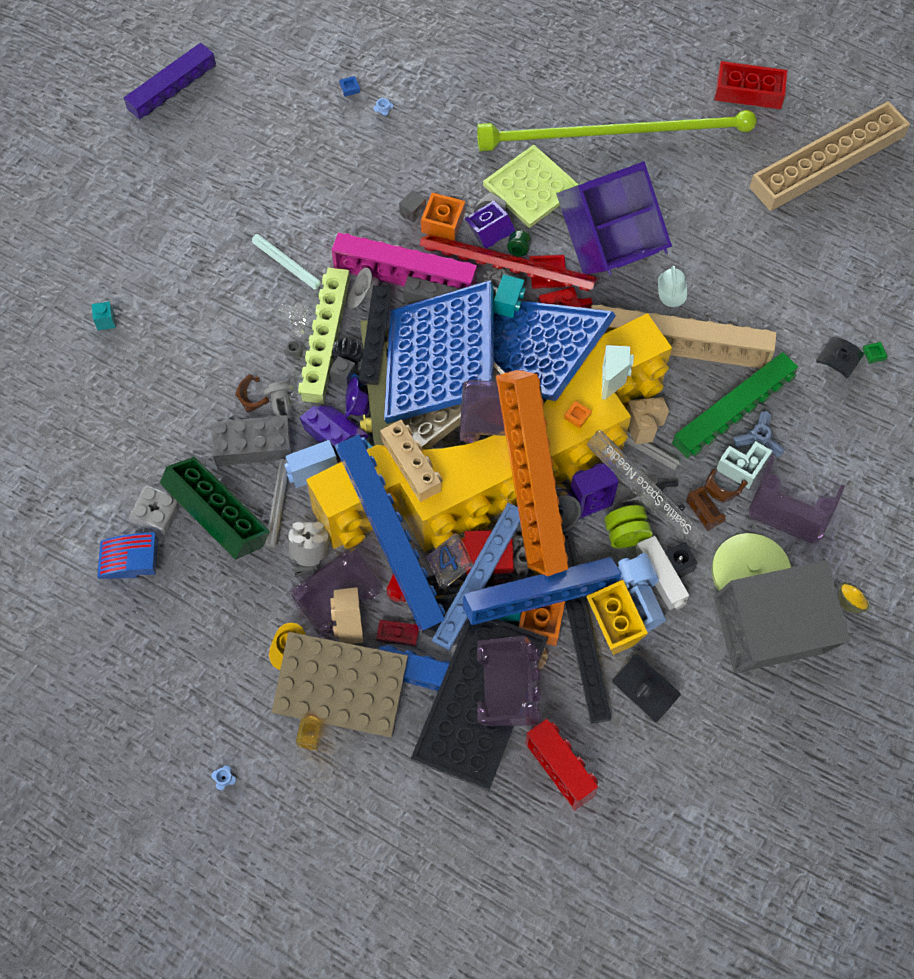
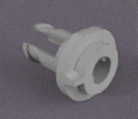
[263,382,294,421]

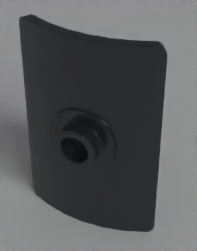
[816,337,864,378]
[612,653,681,722]

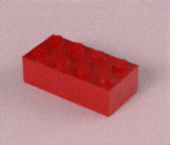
[714,61,788,109]
[525,719,598,811]

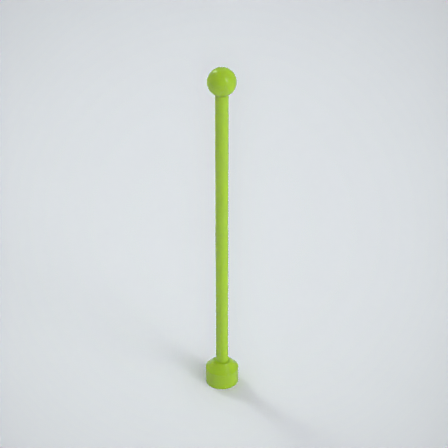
[477,110,757,152]

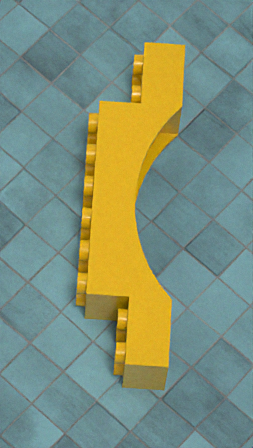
[306,313,672,552]

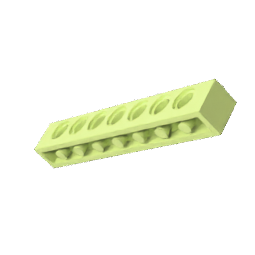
[298,268,350,404]

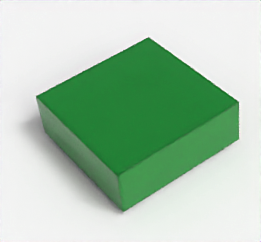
[862,342,888,364]

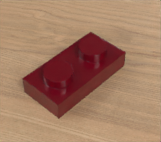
[376,620,419,646]

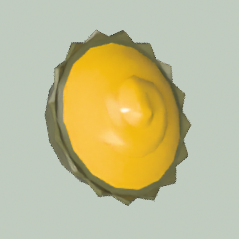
[837,582,871,614]

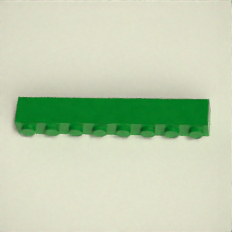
[672,352,798,459]

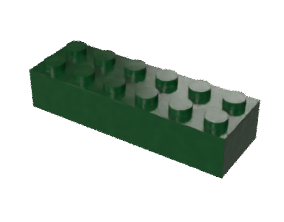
[160,457,270,560]

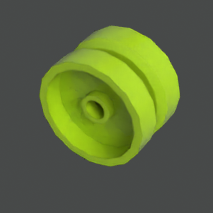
[604,505,653,549]

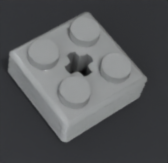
[129,485,181,535]

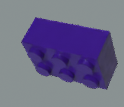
[570,462,619,519]

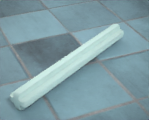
[252,234,321,289]

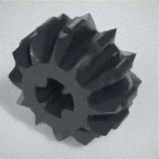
[332,337,363,365]

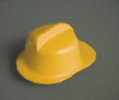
[269,622,306,670]

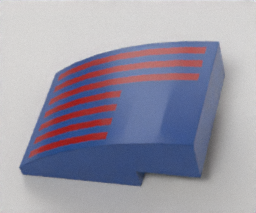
[97,532,158,579]

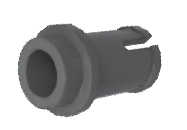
[292,564,318,578]

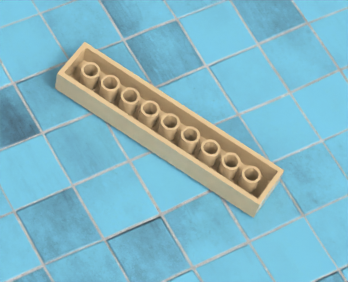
[749,101,910,212]
[591,305,776,369]

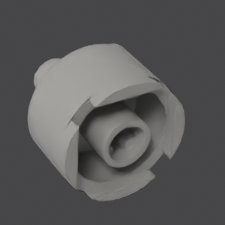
[288,522,328,566]

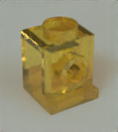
[296,716,323,751]

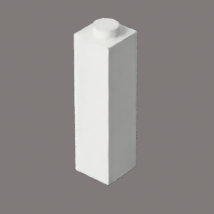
[635,536,689,610]

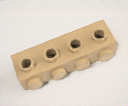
[380,420,443,502]

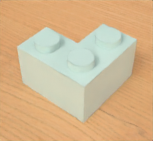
[716,441,772,489]

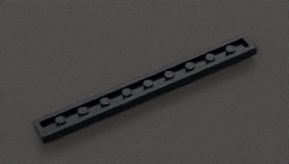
[563,532,611,724]

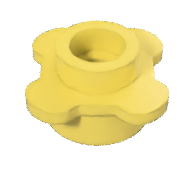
[360,415,373,433]

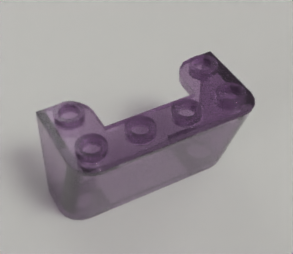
[477,636,542,726]

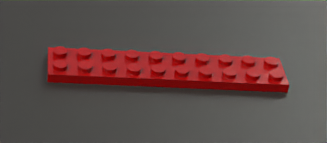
[420,234,599,291]

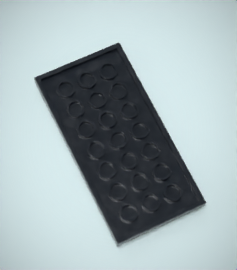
[410,619,548,791]

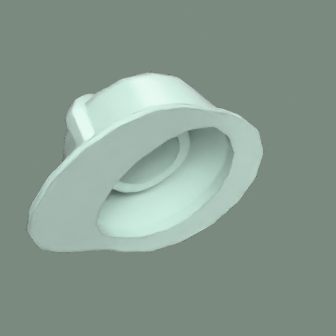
[658,266,687,307]

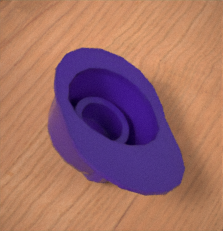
[345,377,369,417]

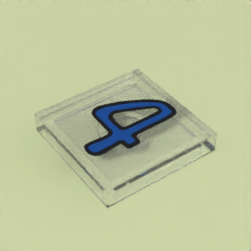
[426,533,474,589]

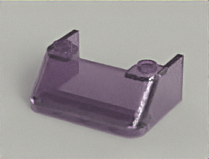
[748,456,845,543]

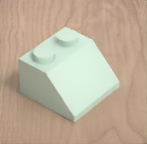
[602,345,634,399]

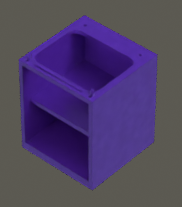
[556,161,672,275]

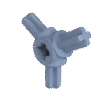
[733,411,785,457]

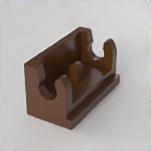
[686,486,726,531]

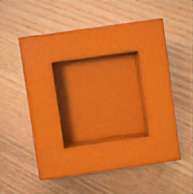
[564,401,592,429]

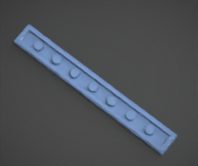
[432,502,520,651]

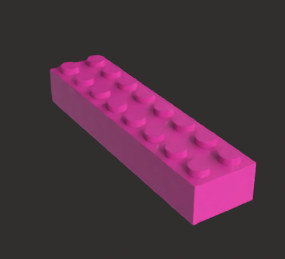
[331,232,477,289]

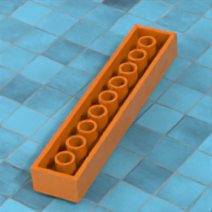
[496,370,568,576]

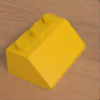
[586,580,648,655]

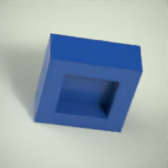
[339,76,360,97]

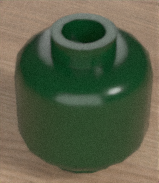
[507,230,532,257]

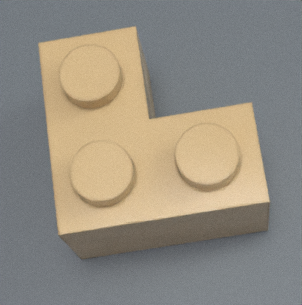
[626,397,669,444]
[330,588,364,644]

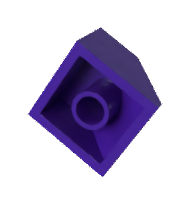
[464,201,515,249]

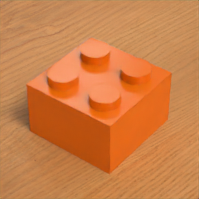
[421,193,465,241]
[519,601,565,646]

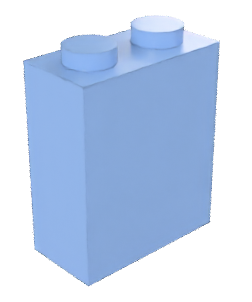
[284,440,337,488]

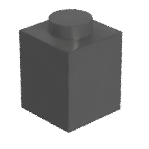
[330,356,356,388]

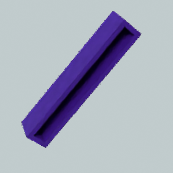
[123,42,216,120]

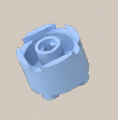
[618,553,659,591]

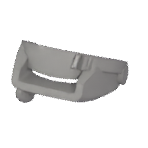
[469,193,507,212]

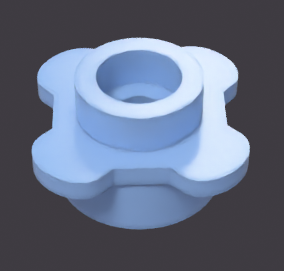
[373,98,393,116]
[211,766,236,790]

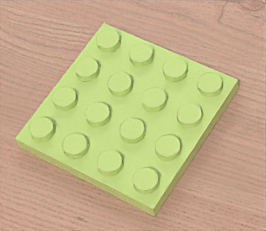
[483,145,578,228]

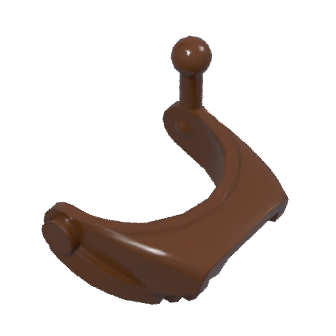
[235,374,269,412]
[705,469,748,502]

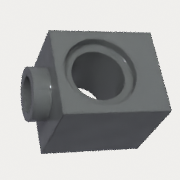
[399,190,426,222]

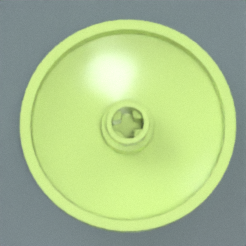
[711,533,791,591]

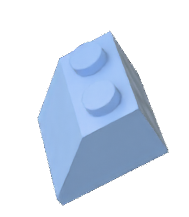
[628,585,666,632]

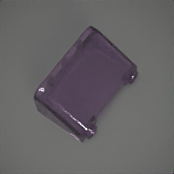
[460,380,542,443]
[286,548,383,635]

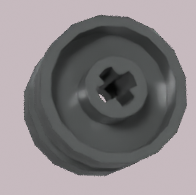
[555,483,581,533]

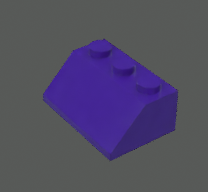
[299,406,369,460]

